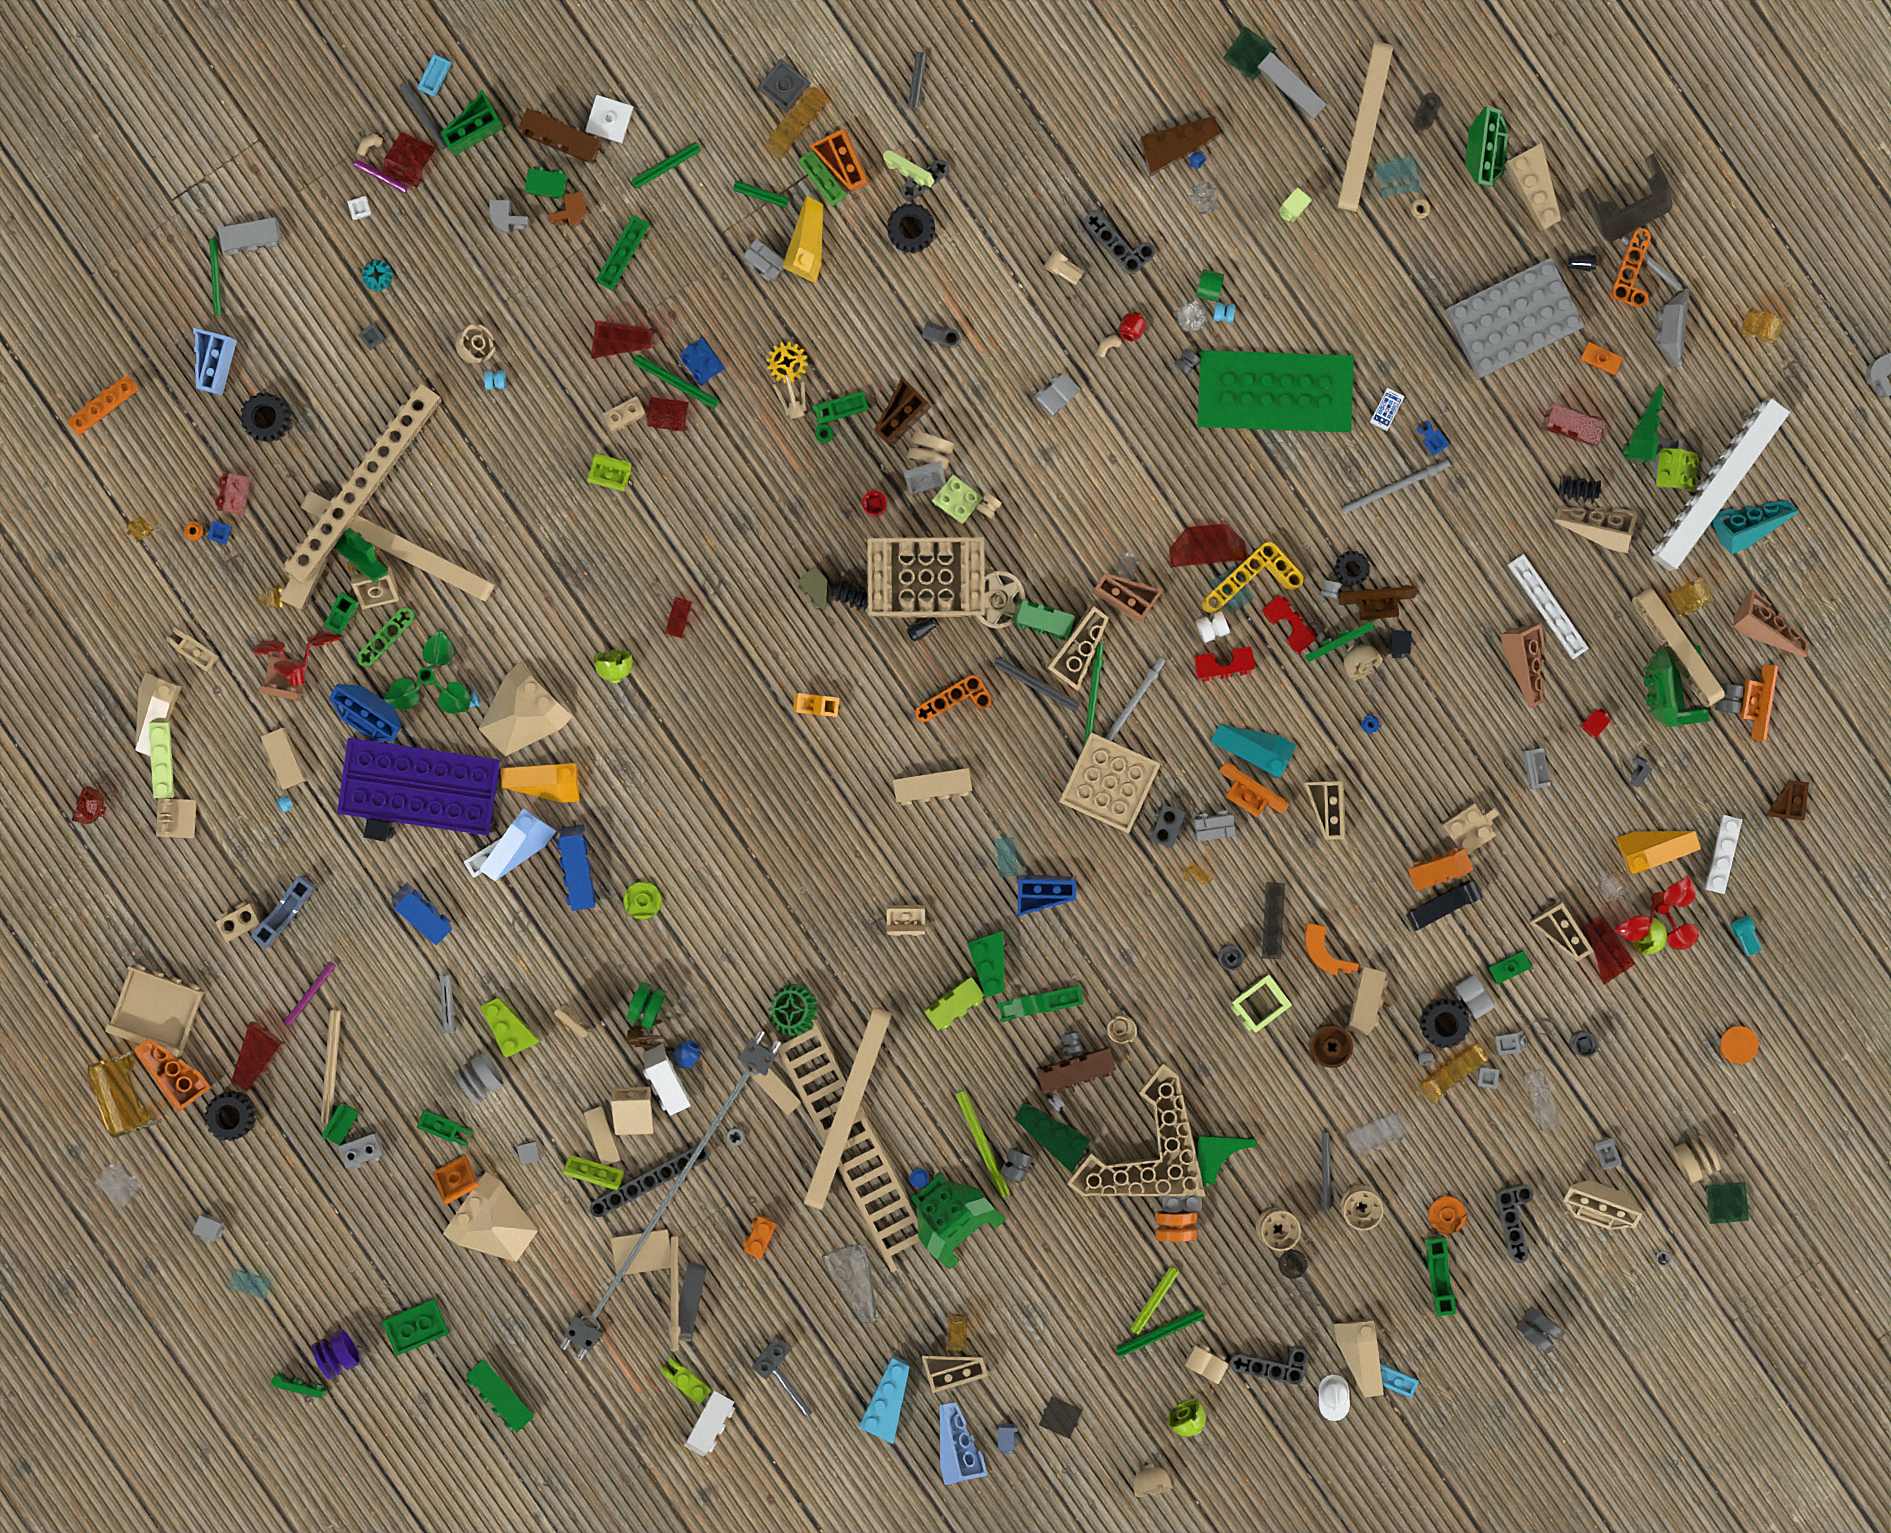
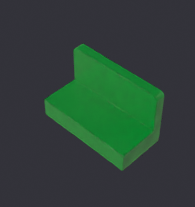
[321,1103,360,1146]

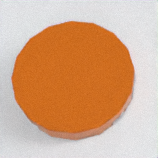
[1719,1026,1759,1064]
[1428,1196,1466,1234]

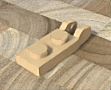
[165,627,219,672]

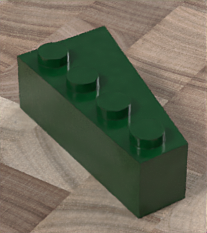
[1014,1100,1091,1173]

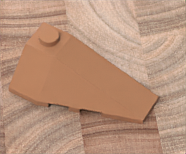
[1733,589,1809,657]
[1501,623,1544,708]

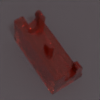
[665,597,694,639]

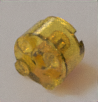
[1741,307,1786,344]
[1668,577,1714,618]

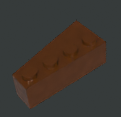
[518,108,602,165]
[1139,116,1220,177]

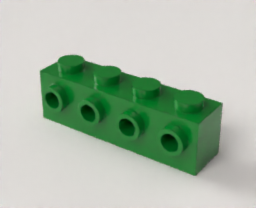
[465,1359,535,1433]

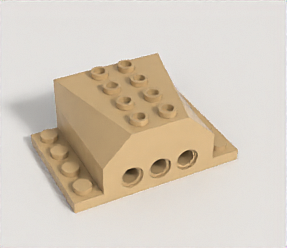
[868,537,985,618]

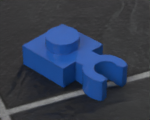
[1417,420,1450,456]

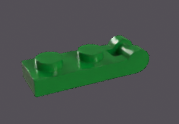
[812,391,869,425]
[271,1373,327,1399]

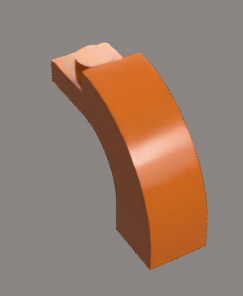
[1304,922,1359,975]

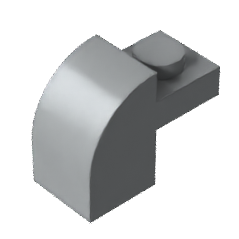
[489,200,530,234]
[1866,353,1891,398]

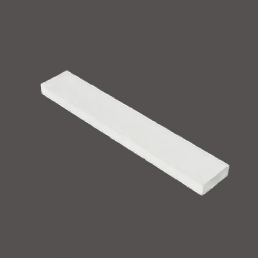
[1507,554,1589,659]

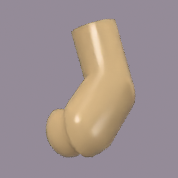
[356,134,383,157]
[1096,335,1122,358]

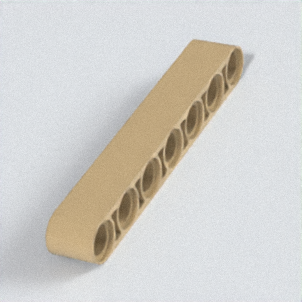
[1632,588,1725,707]

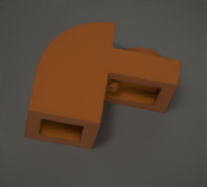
[548,192,587,228]

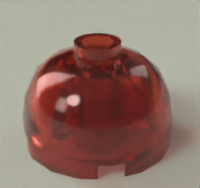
[72,785,107,825]

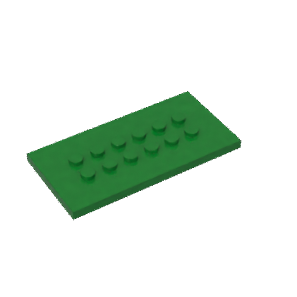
[1197,350,1354,433]

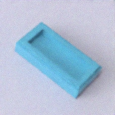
[417,54,452,97]

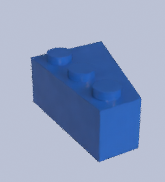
[1017,875,1077,917]
[391,882,452,945]

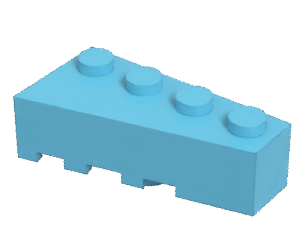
[859,1355,910,1444]

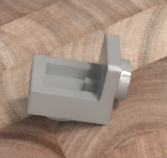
[1595,1138,1622,1171]

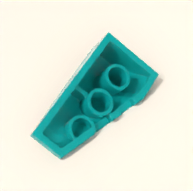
[1712,500,1798,554]
[1211,725,1296,778]

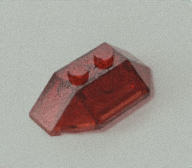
[1169,524,1247,568]

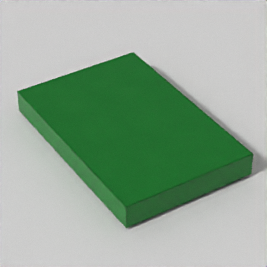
[381,1298,450,1356]

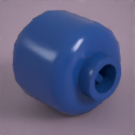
[672,1040,701,1069]

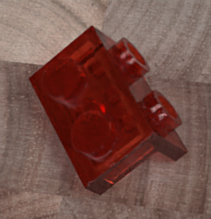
[647,397,689,431]
[215,473,251,515]

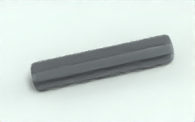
[908,52,926,109]

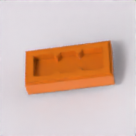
[1580,342,1623,376]

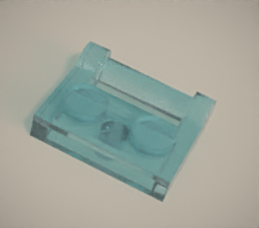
[1375,156,1420,200]

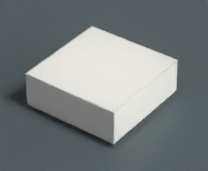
[347,196,372,220]

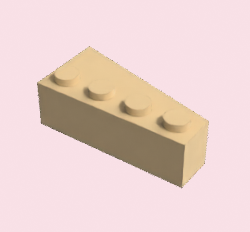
[1505,143,1561,232]
[1045,605,1109,691]

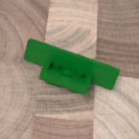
[333,528,388,583]

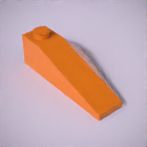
[133,1038,211,1112]

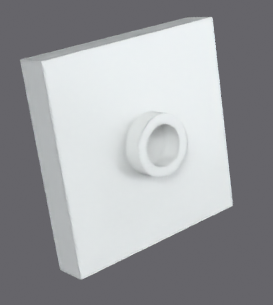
[585,95,634,144]

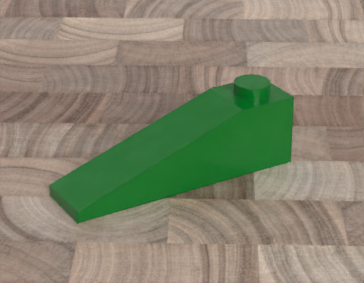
[1623,385,1664,463]

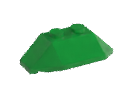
[1465,106,1508,187]

